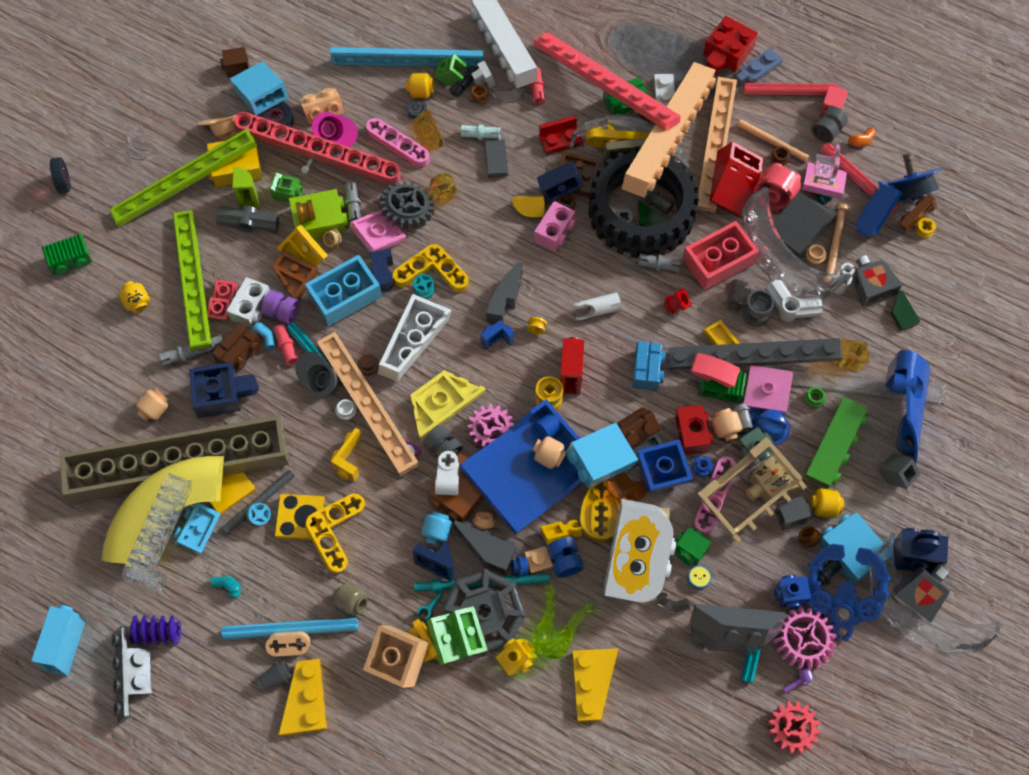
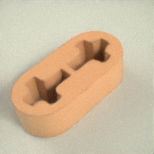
[265,631,311,657]

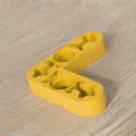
[393,244,469,293]
[305,493,365,574]

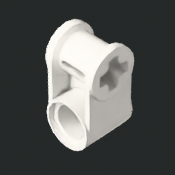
[435,451,459,495]

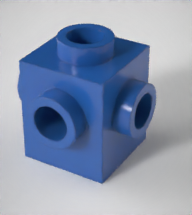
[774,575,811,610]

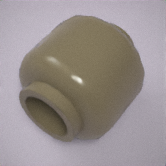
[333,583,368,616]

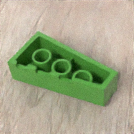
[804,397,869,488]

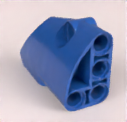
[885,350,931,464]

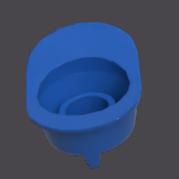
[744,408,790,445]

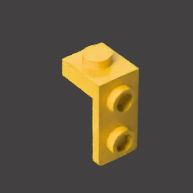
[331,428,361,482]

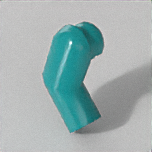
[211,576,241,598]

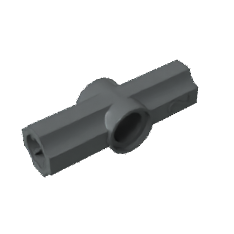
[216,206,280,232]

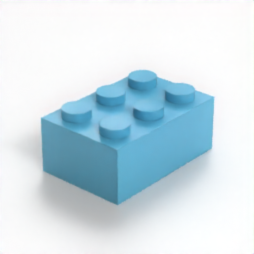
[305,255,382,327]

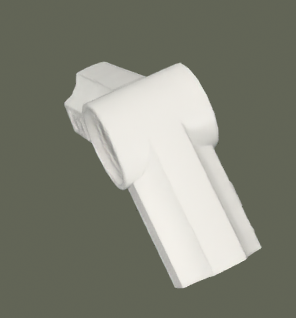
[765,280,823,322]

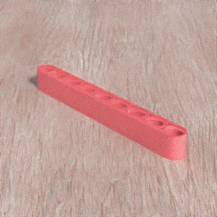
[234,112,401,186]

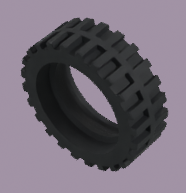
[588,148,699,258]

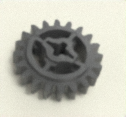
[379,181,435,230]

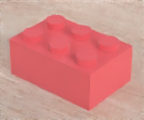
[682,221,759,291]

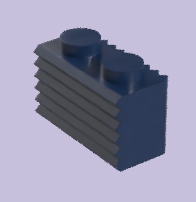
[537,160,583,203]

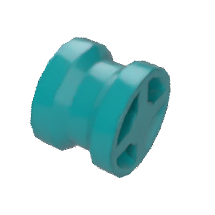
[413,274,434,299]

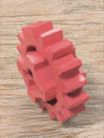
[768,701,821,754]

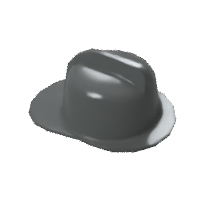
[295,352,338,398]

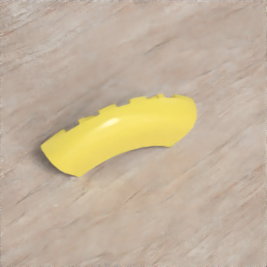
[101,456,224,565]

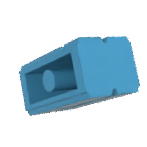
[632,341,665,391]

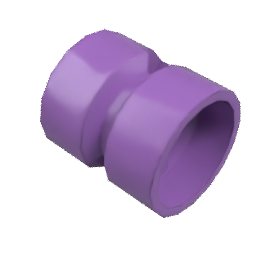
[261,290,300,324]

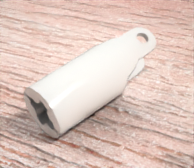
[573,292,622,320]

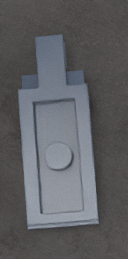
[736,48,783,87]

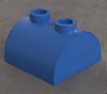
[637,440,693,493]

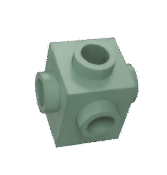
[738,427,773,462]

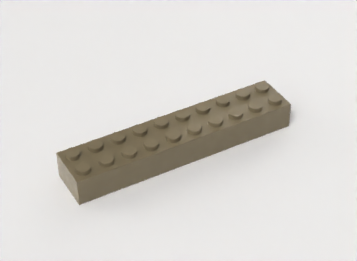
[60,415,289,504]

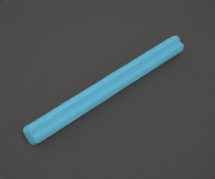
[221,618,359,640]

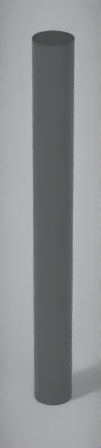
[222,470,295,534]

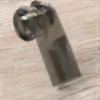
[656,592,690,614]

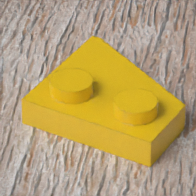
[277,225,328,267]

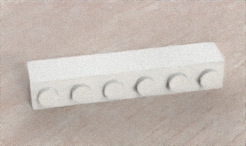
[470,0,538,88]

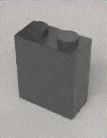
[768,191,832,258]

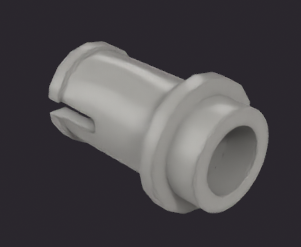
[734,404,754,433]

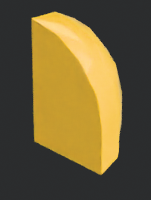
[512,195,545,217]

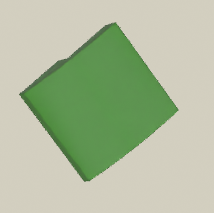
[427,606,488,665]

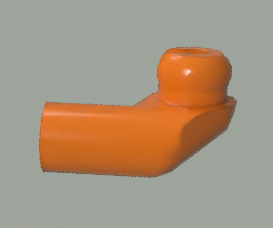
[848,128,876,147]

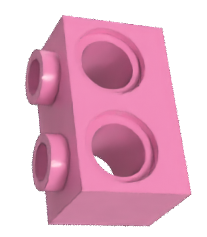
[534,201,576,252]

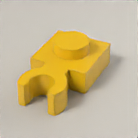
[540,520,582,545]

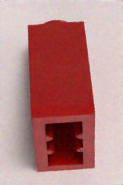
[560,337,584,394]

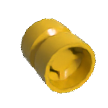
[535,376,564,411]

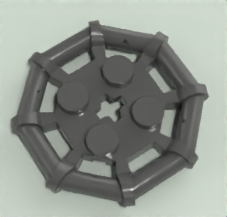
[441,569,527,655]

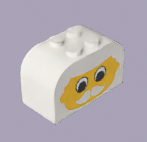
[604,499,676,602]

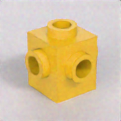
[495,638,537,676]

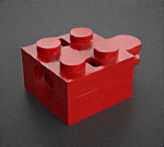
[703,15,758,73]

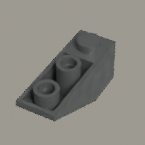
[454,520,517,576]

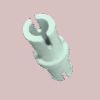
[460,125,501,140]

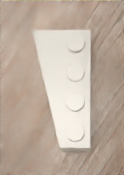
[378,294,451,382]

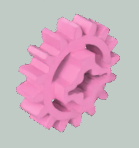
[468,404,514,449]

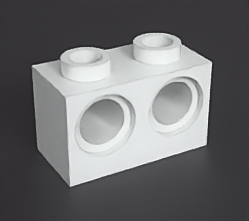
[227,277,270,328]

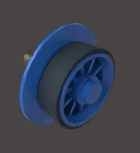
[886,153,941,201]

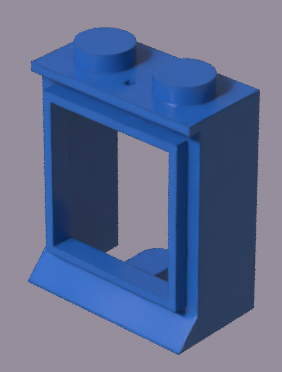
[853,181,903,237]

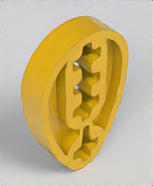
[580,480,620,542]

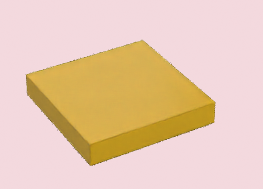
[210,472,256,515]

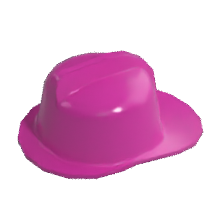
[311,112,358,147]

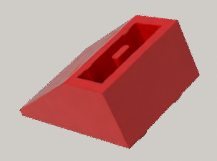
[710,141,763,217]

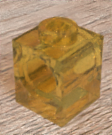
[836,338,870,371]

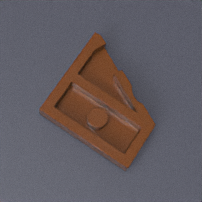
[900,193,937,232]
[272,251,318,300]

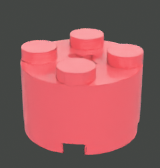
[754,163,801,211]

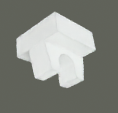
[472,61,495,88]

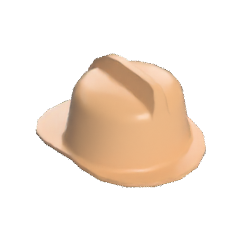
[197,114,238,140]

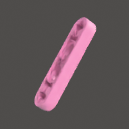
[366,118,430,168]
[693,456,736,535]

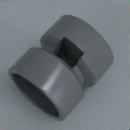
[811,106,848,143]
[743,290,774,327]
[422,424,464,465]

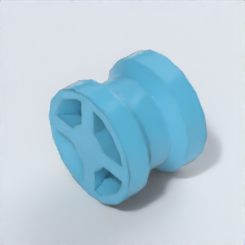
[246,503,271,525]

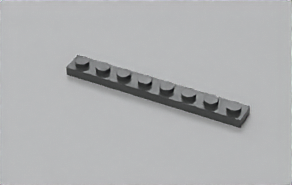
[669,338,842,370]

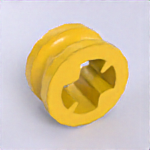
[915,218,936,238]
[527,317,547,335]

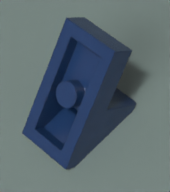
[413,542,454,582]

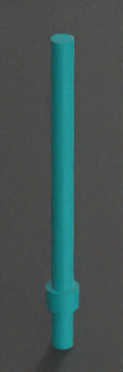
[414,574,550,593]

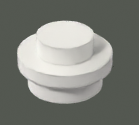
[335,399,357,420]

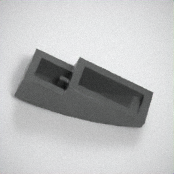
[486,263,523,324]

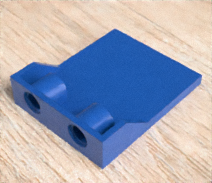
[459,399,584,535]

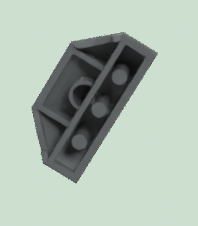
[690,604,786,655]

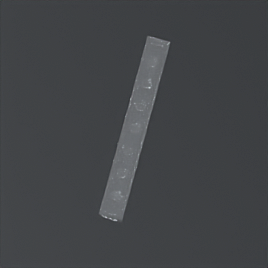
[774,364,946,406]

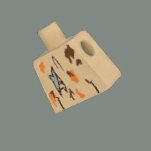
[746,456,801,503]

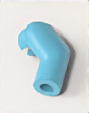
[251,323,276,350]

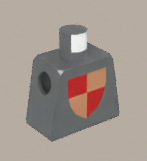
[853,256,902,307]
[893,563,950,623]

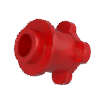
[664,288,692,315]

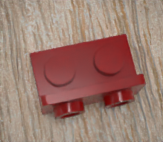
[539,116,583,155]

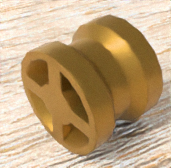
[295,200,316,223]

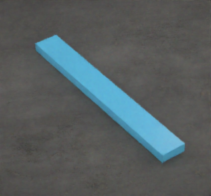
[330,47,483,68]

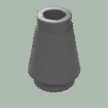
[256,661,293,692]

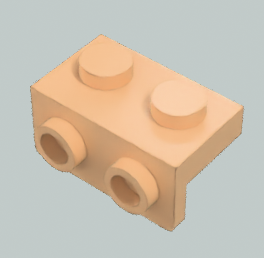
[299,88,345,125]

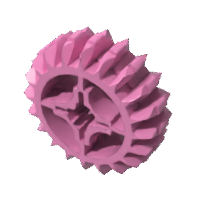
[773,607,836,670]

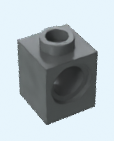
[774,496,812,531]

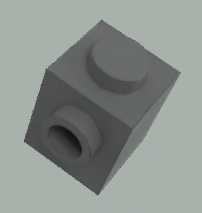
[879,453,921,489]

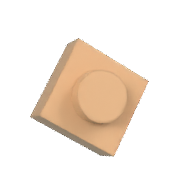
[525,546,553,575]

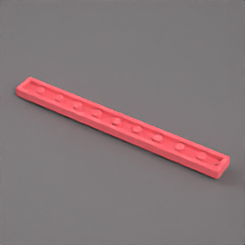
[534,32,681,130]

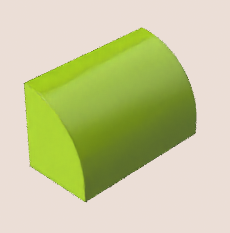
[232,167,260,209]

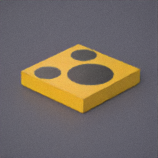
[275,494,325,540]

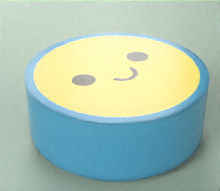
[688,566,711,590]

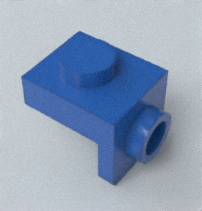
[480,320,514,349]

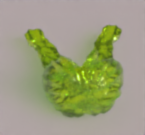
[532,584,596,659]

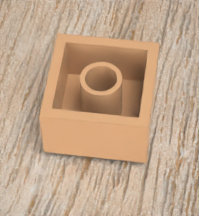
[363,625,430,688]

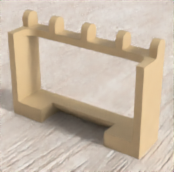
[697,437,807,544]

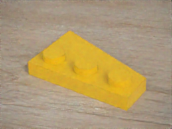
[572,648,619,722]
[279,658,327,737]

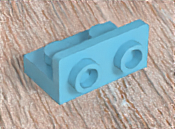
[172,503,221,554]

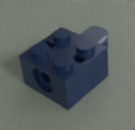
[189,362,259,418]
[890,528,949,573]

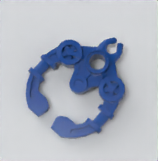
[807,543,891,642]

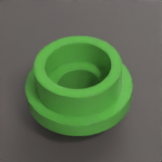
[804,387,826,408]

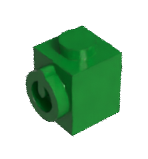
[674,528,712,566]

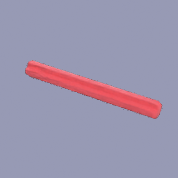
[744,83,839,95]
[821,143,898,213]

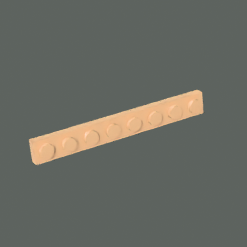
[697,77,737,213]
[317,332,419,476]

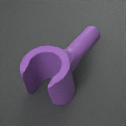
[783,668,813,693]

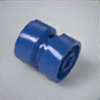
[547,537,584,578]

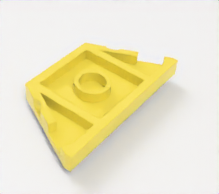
[410,370,486,440]

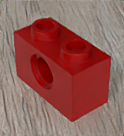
[675,404,713,455]

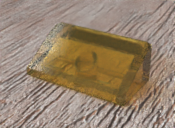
[411,109,443,151]

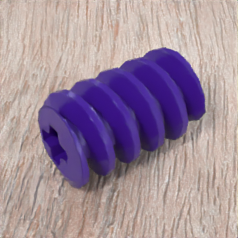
[130,615,181,645]

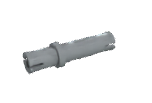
[159,335,223,366]

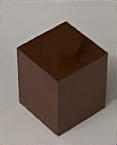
[220,47,249,77]

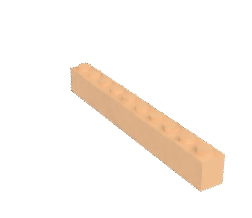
[622,62,716,198]

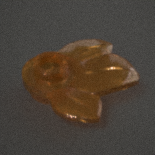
[606,472,646,505]

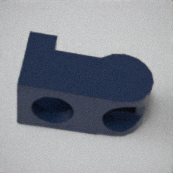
[371,249,394,292]

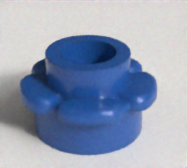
[692,456,714,477]
[511,555,528,577]

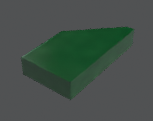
[637,201,667,227]
[891,290,920,331]

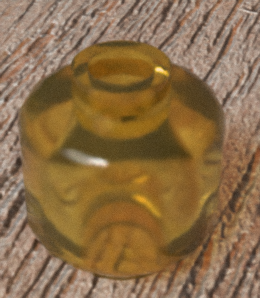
[430,173,458,203]

